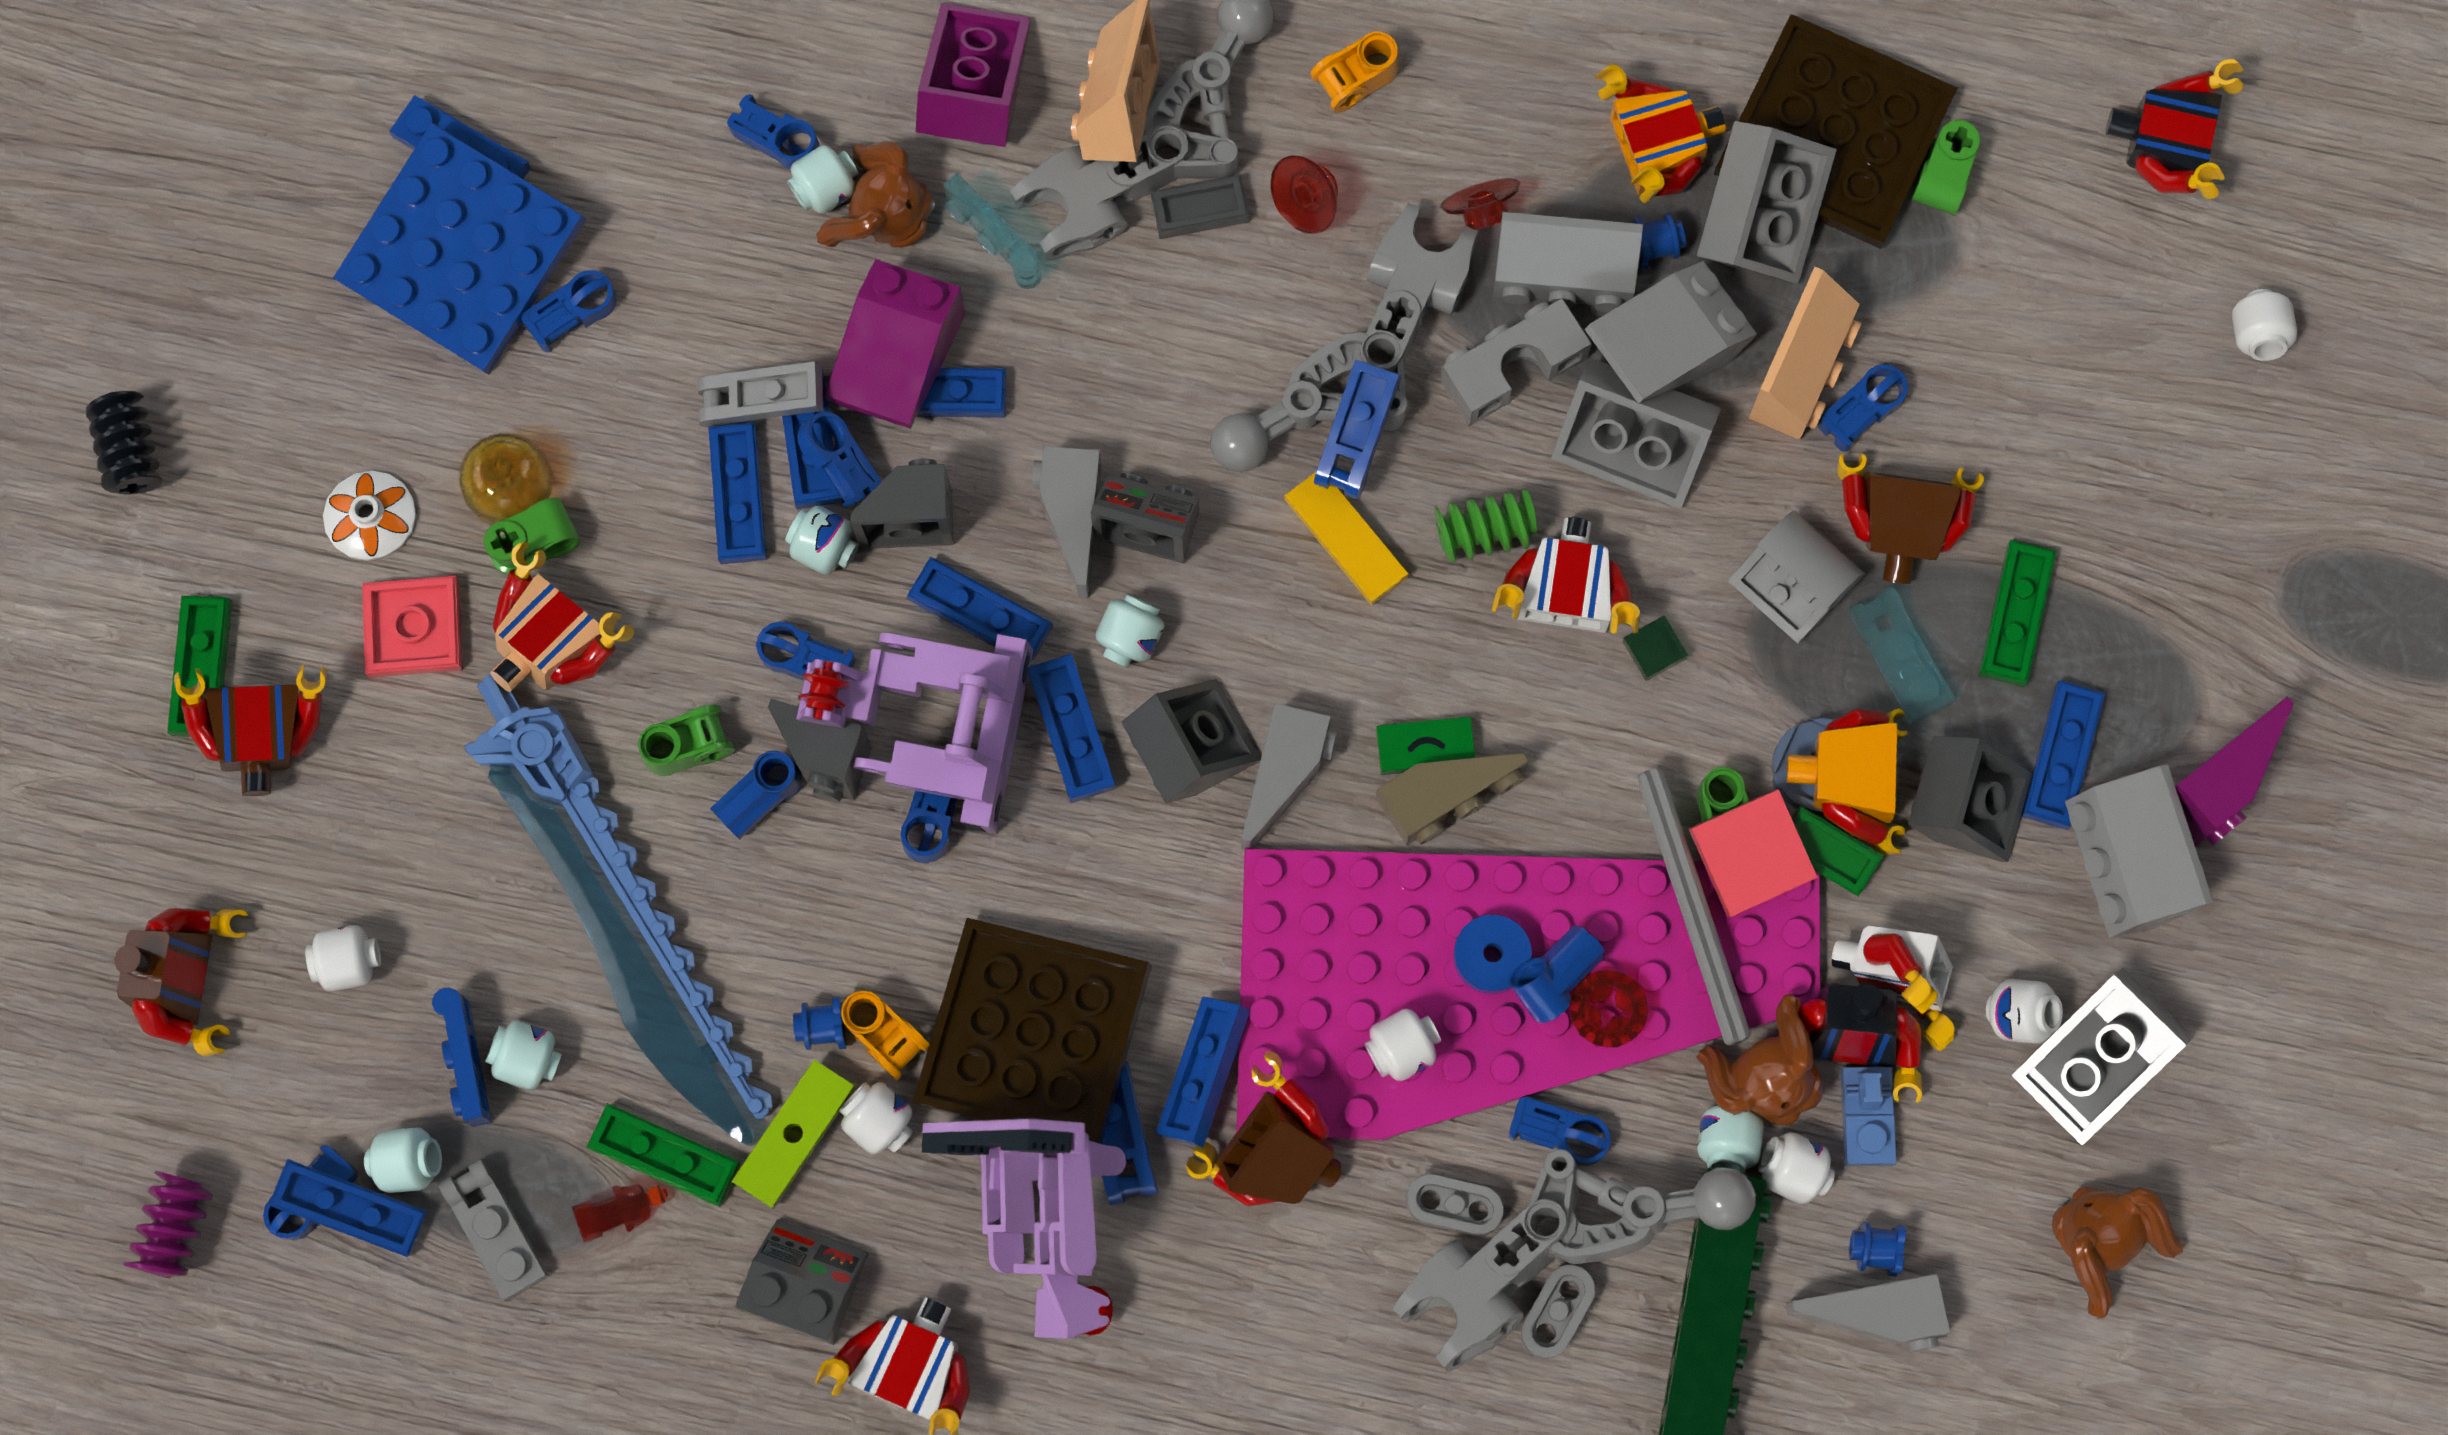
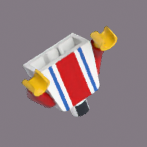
[1491,517,1640,634]
[1832,926,1955,1051]
[815,1297,970,1435]

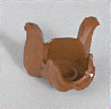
[816,141,935,248]
[1696,993,1824,1126]
[2052,1186,2184,1319]

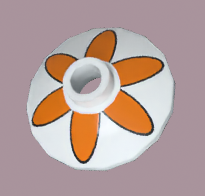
[323,471,417,561]

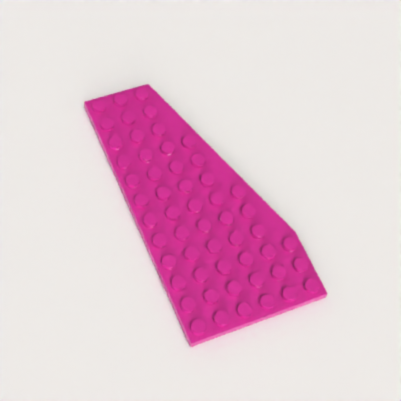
[1236,849,1820,1141]

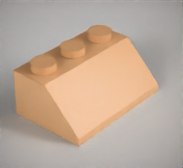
[1071,0,1160,162]
[1749,267,1862,440]

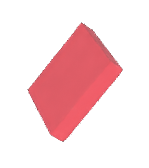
[362,575,462,678]
[1688,789,1818,917]

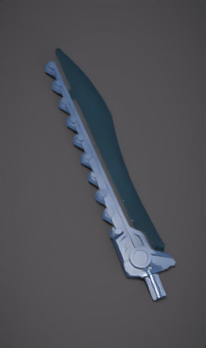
[465,674,773,1146]

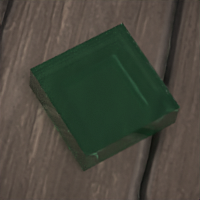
[1622,615,1688,681]

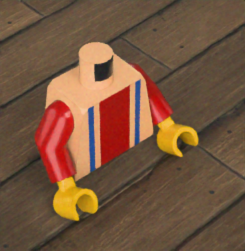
[490,542,634,692]

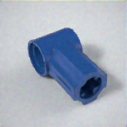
[710,750,802,840]
[1509,925,1605,1023]

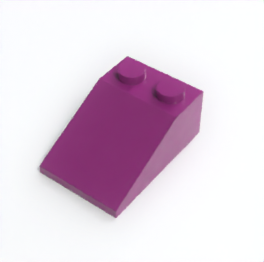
[915,3,1030,147]
[825,259,965,429]
[2175,696,2294,847]

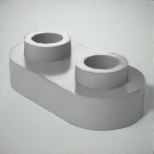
[1406,1174,1503,1236]
[1521,1265,1595,1359]

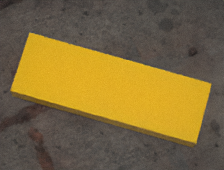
[1284,472,1408,606]

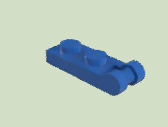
[1314,359,1402,500]
[432,987,492,1127]
[1102,1060,1158,1205]

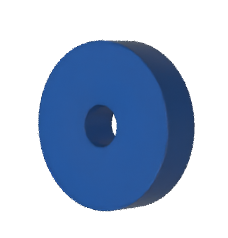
[1453,915,1532,994]

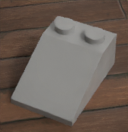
[1584,261,1757,404]
[2012,968,2194,1145]

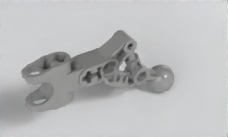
[1010,0,1274,261]
[1210,203,1479,473]
[1392,1149,1756,1373]

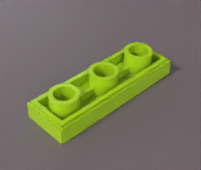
[732,1059,856,1210]

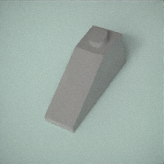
[1032,446,1102,598]
[1241,703,1337,850]
[1785,1274,1951,1352]

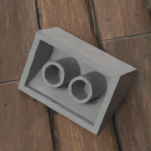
[1697,121,1837,284]
[1492,212,1643,313]
[1551,358,1721,509]
[2065,764,2214,938]

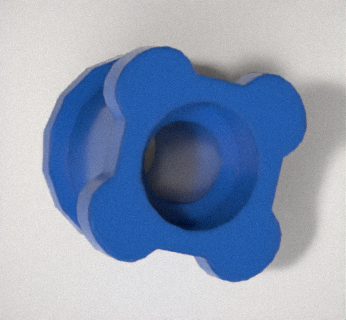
[1633,213,1686,269]
[793,996,846,1050]
[1849,1222,1906,1277]

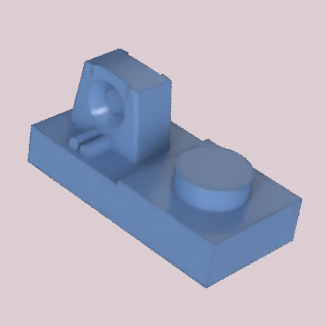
[1841,1067,1896,1166]

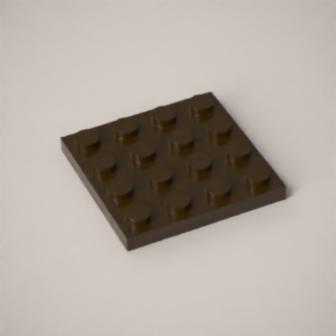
[1714,14,1958,249]
[912,918,1152,1144]

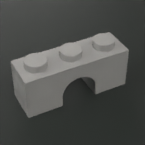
[1440,299,1591,426]

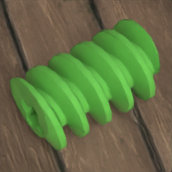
[1434,489,1537,563]

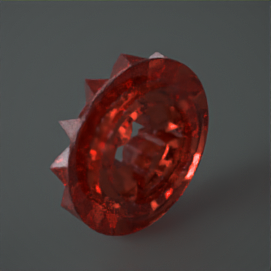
[1570,970,1648,1048]

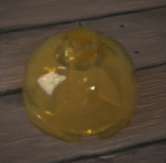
[459,433,555,525]

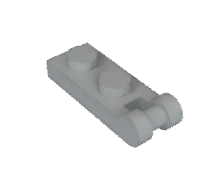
[698,361,823,428]
[438,1159,549,1302]

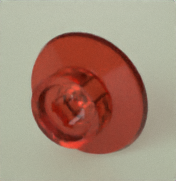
[1270,155,1338,234]
[1440,178,1520,229]

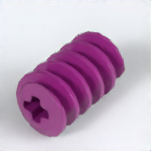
[123,1171,213,1279]

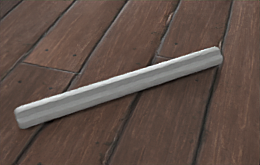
[1638,768,1751,1045]

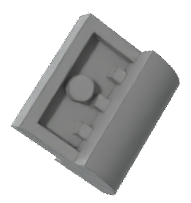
[1728,511,1865,644]

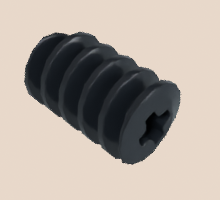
[85,391,163,495]

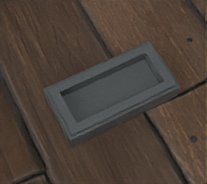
[1150,175,1249,239]

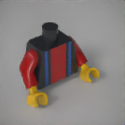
[2105,59,2244,199]
[1798,984,1923,1103]

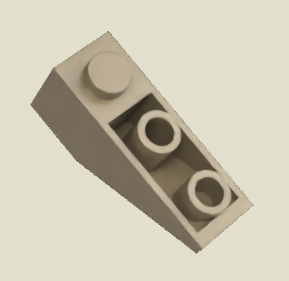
[1376,753,1529,845]

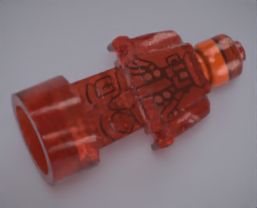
[571,1184,668,1243]

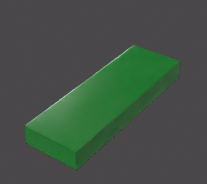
[1978,540,2056,687]
[167,596,232,737]
[586,1103,741,1208]

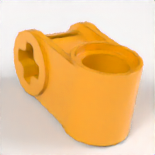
[1310,32,1398,113]
[841,991,930,1081]

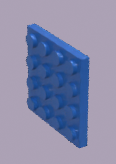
[333,123,587,375]

